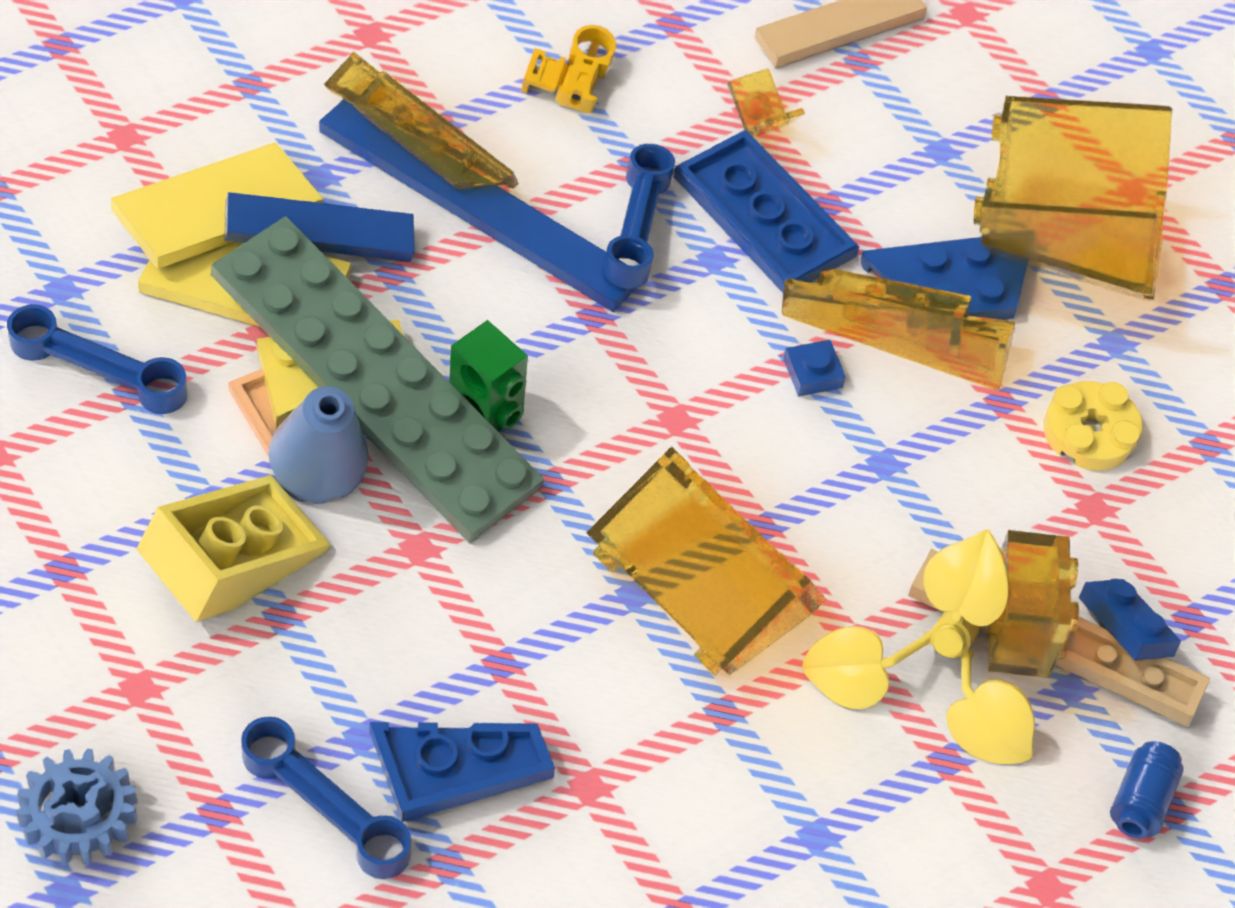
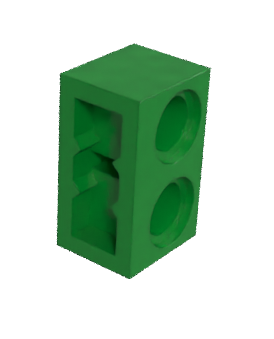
[449,320,528,432]

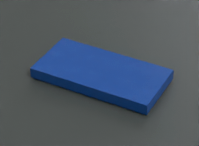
[673,129,860,296]

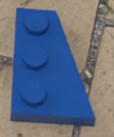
[370,722,555,822]

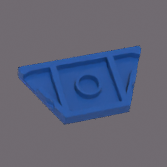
[860,231,1034,330]

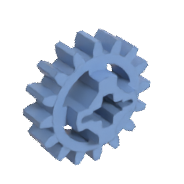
[16,748,137,865]

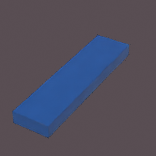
[224,192,414,262]

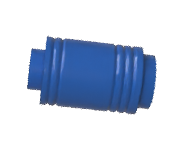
[1110,741,1184,839]

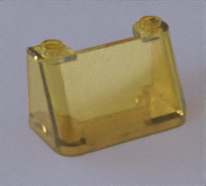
[586,446,827,676]

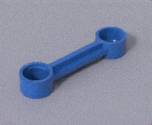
[603,144,675,289]
[7,304,188,414]
[241,716,411,879]

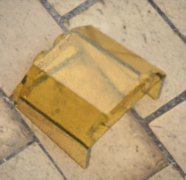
[973,96,1173,301]

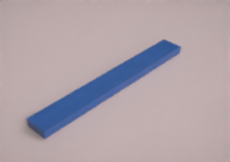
[319,95,636,312]

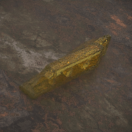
[323,51,519,190]
[782,269,1016,390]

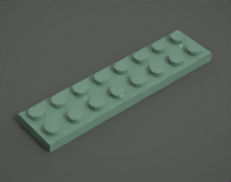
[211,216,544,543]

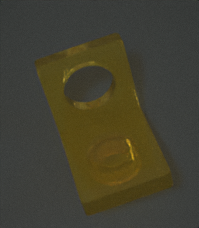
[728,68,805,137]

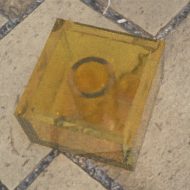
[988,530,1079,678]

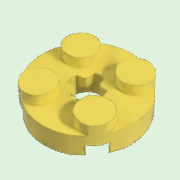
[1043,381,1142,470]

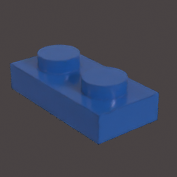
[1079,578,1181,661]

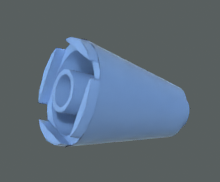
[268,386,368,504]

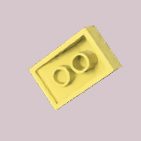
[136,475,331,622]

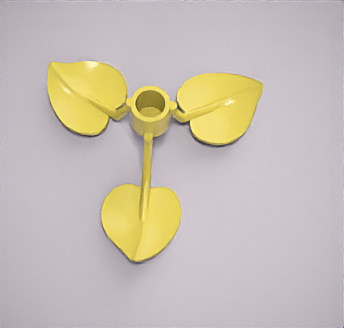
[802,529,1035,764]

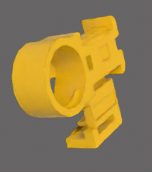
[521,25,616,113]

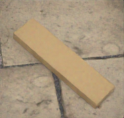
[755,0,927,68]

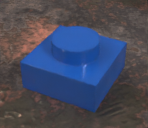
[783,339,846,397]

